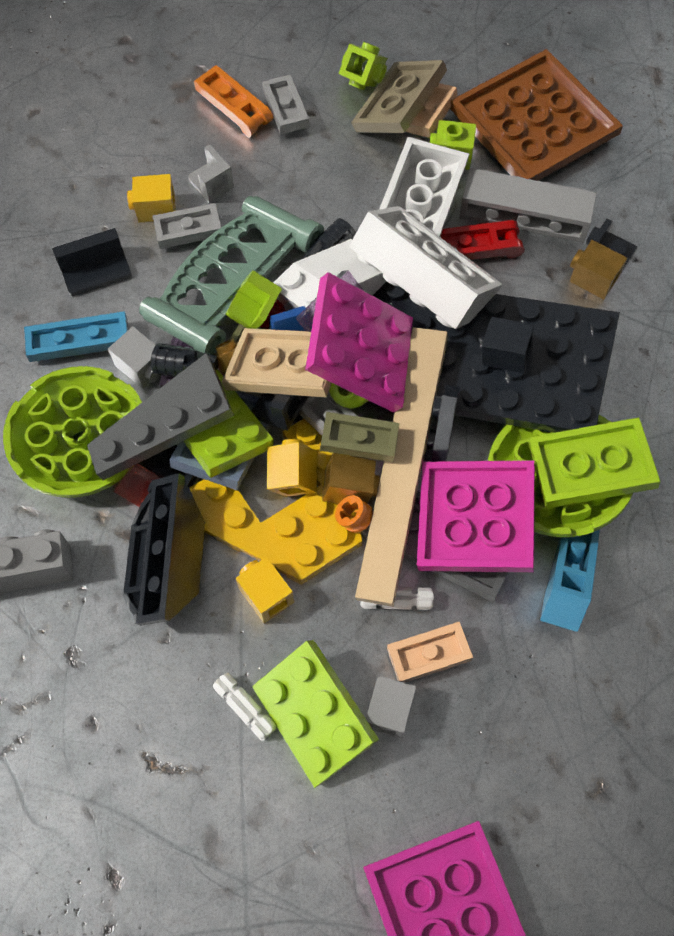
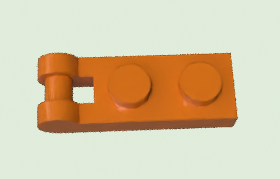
[194,65,273,137]

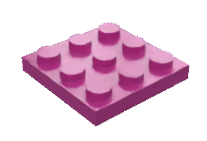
[305,272,413,412]
[417,460,535,573]
[363,821,526,936]

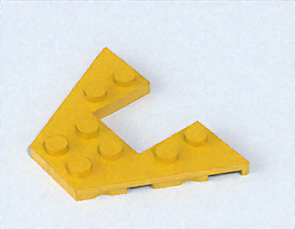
[190,419,362,585]

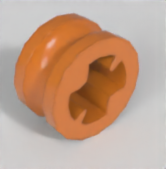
[335,495,373,533]

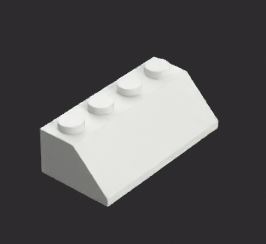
[379,137,469,237]
[349,206,503,329]

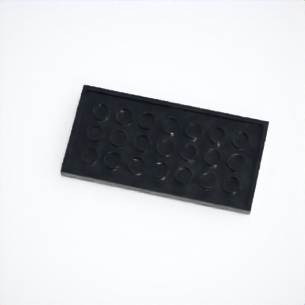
[372,281,620,433]

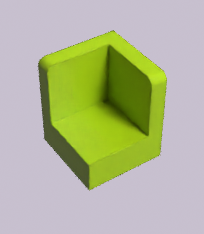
[226,270,282,329]

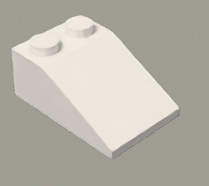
[274,239,386,329]

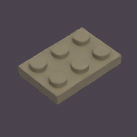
[351,60,447,133]

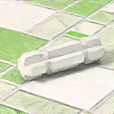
[360,587,434,610]
[213,673,276,741]

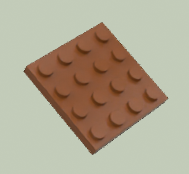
[450,49,623,181]

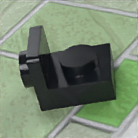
[586,218,638,276]

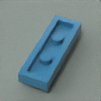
[24,311,129,362]

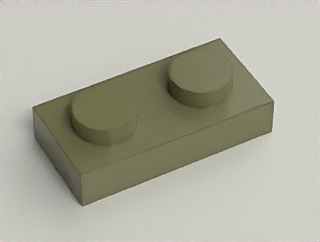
[320,412,399,462]

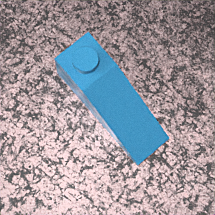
[540,529,600,632]

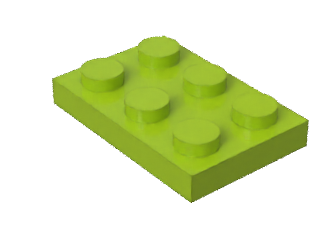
[183,369,273,478]
[529,417,661,509]
[252,640,379,788]

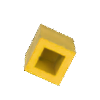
[127,174,176,223]
[267,439,317,497]
[235,557,295,624]

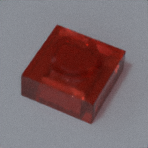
[113,464,160,508]

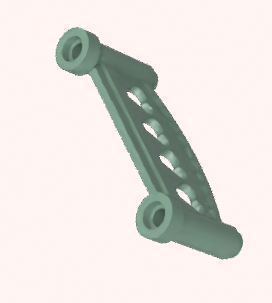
[139,196,324,355]

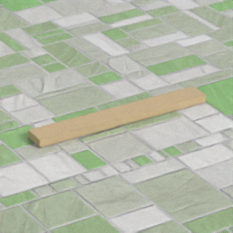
[355,327,448,607]

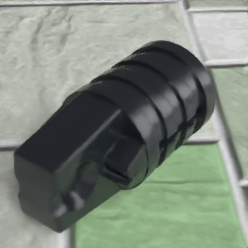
[301,218,356,260]
[151,343,218,377]

